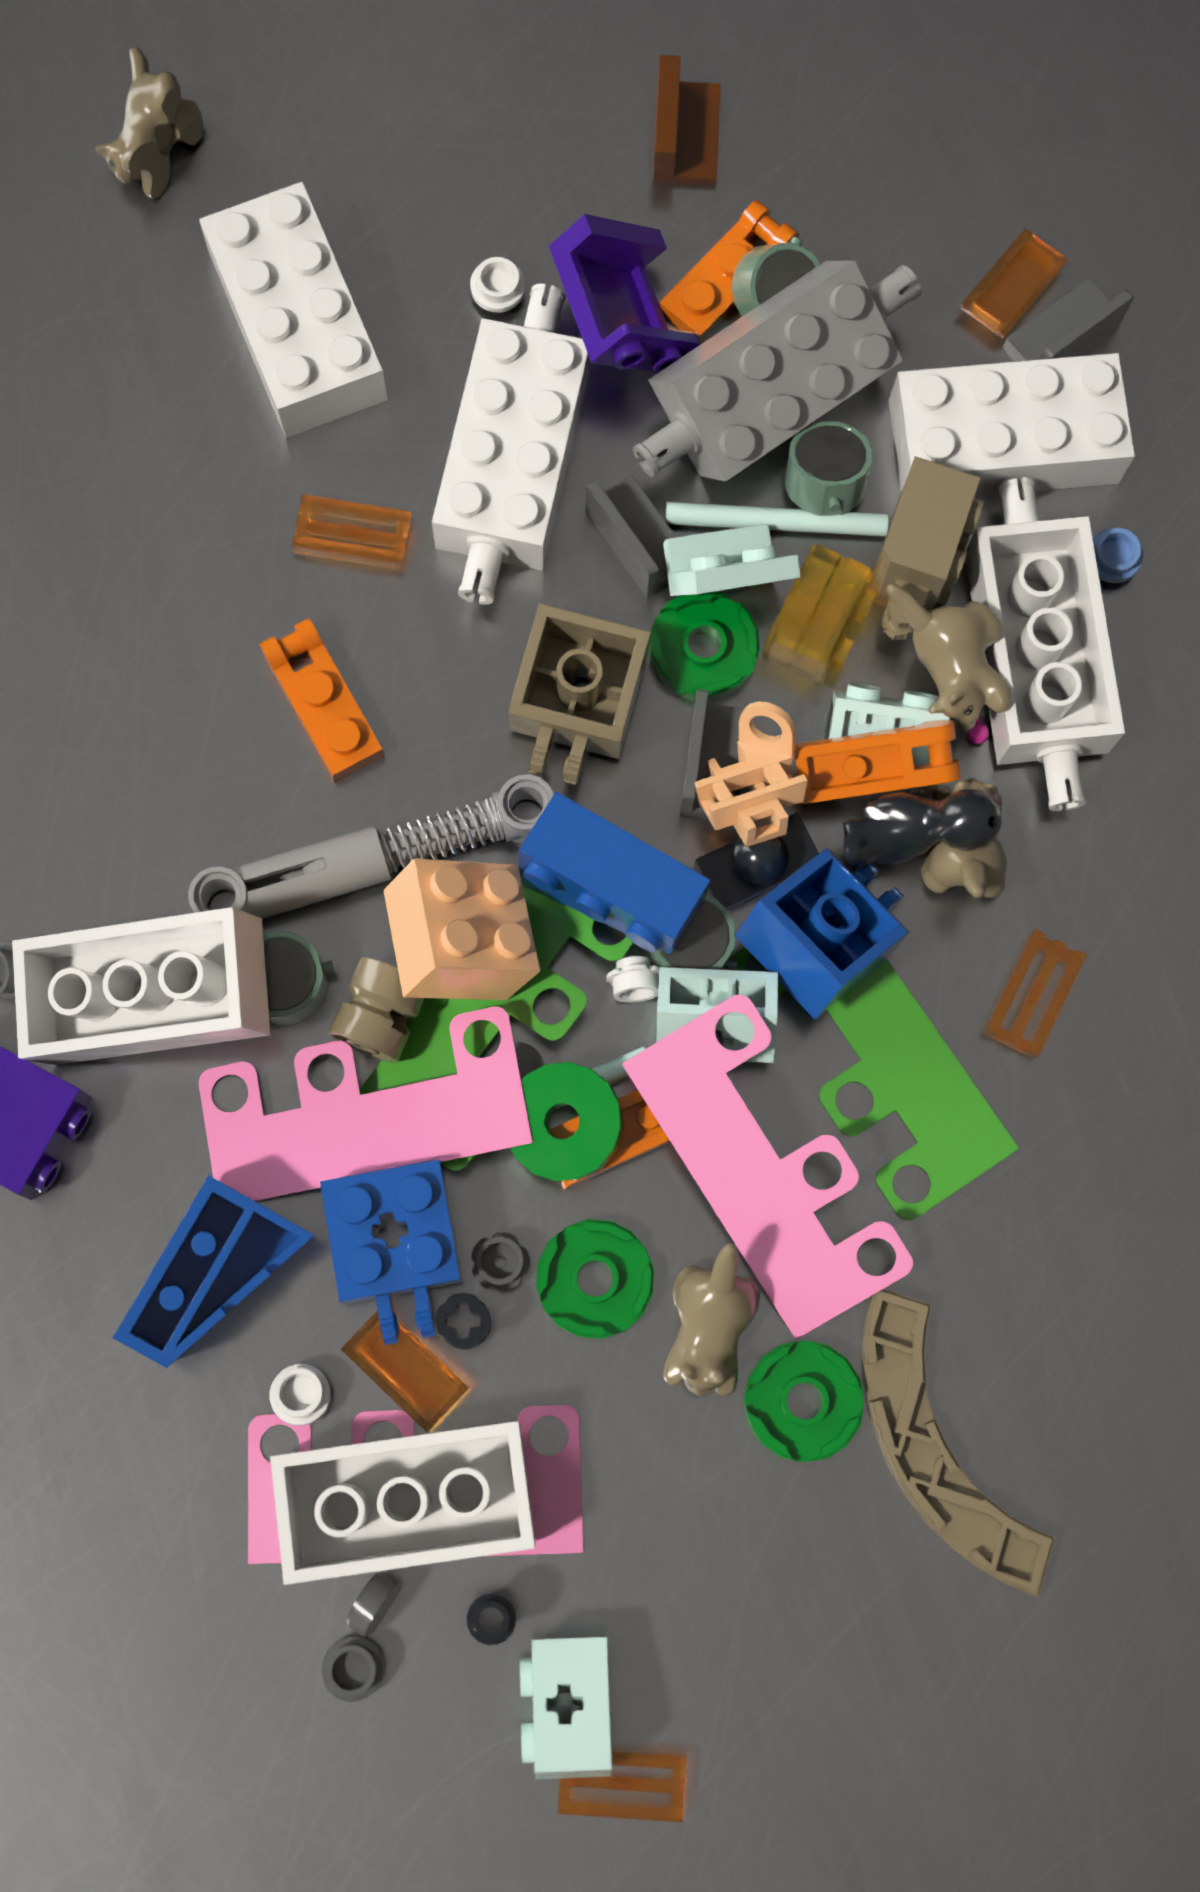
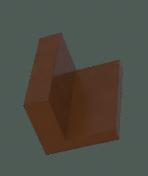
[652,55,721,185]

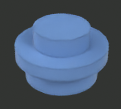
[1093,528,1143,583]

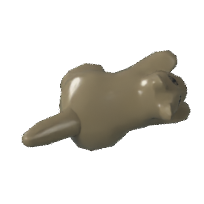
[96,47,203,199]
[886,583,1011,731]
[921,778,1007,898]
[663,1243,760,1397]

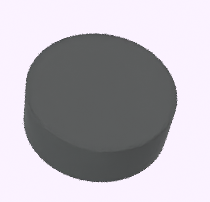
[346,1572,401,1638]

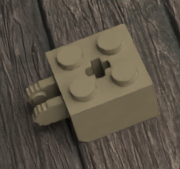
[868,456,984,641]
[509,603,650,785]

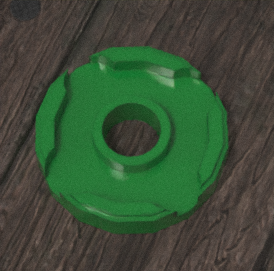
[649,591,760,701]
[510,1062,624,1182]
[536,1219,654,1339]
[743,1340,864,1463]

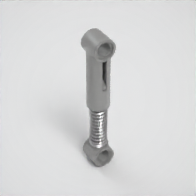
[188,774,554,919]

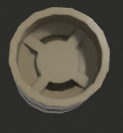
[328,957,426,1063]

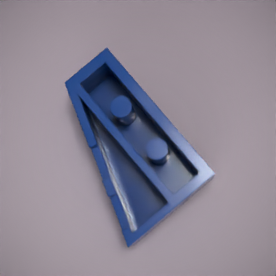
[519,791,711,955]
[112,1175,315,1368]

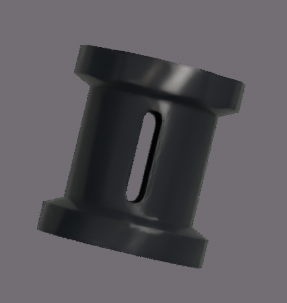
[435,1293,492,1350]

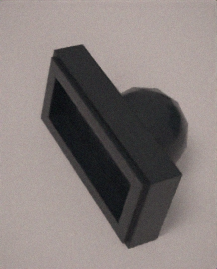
[694,812,819,910]

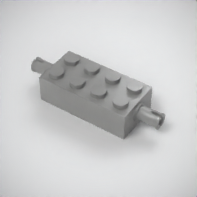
[633,261,922,482]

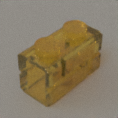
[762,544,877,683]

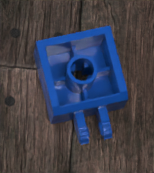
[734,848,910,1020]
[320,1159,463,1345]

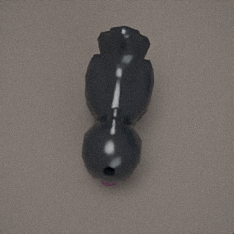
[843,787,1001,869]

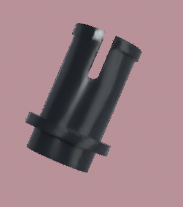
[467,1593,516,1645]

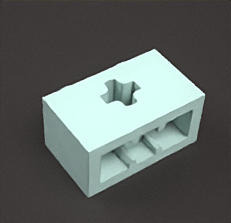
[656,967,778,1063]
[520,1637,612,1779]

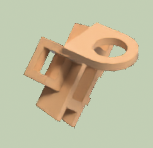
[694,701,808,847]

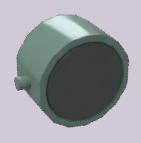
[731,237,820,316]
[785,421,873,516]
[647,895,738,970]
[263,931,335,1026]

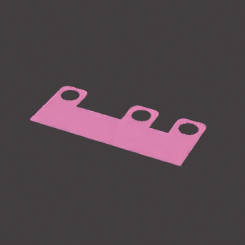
[622,995,913,1340]
[199,1006,532,1201]
[248,1405,583,1564]

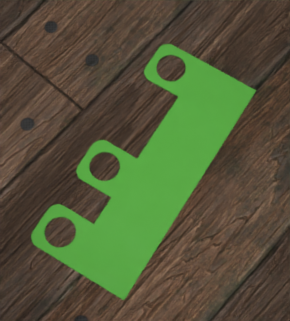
[359,885,633,1171]
[731,947,1020,1220]

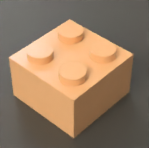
[383,858,540,1000]

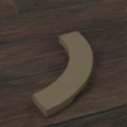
[862,1289,1055,1597]

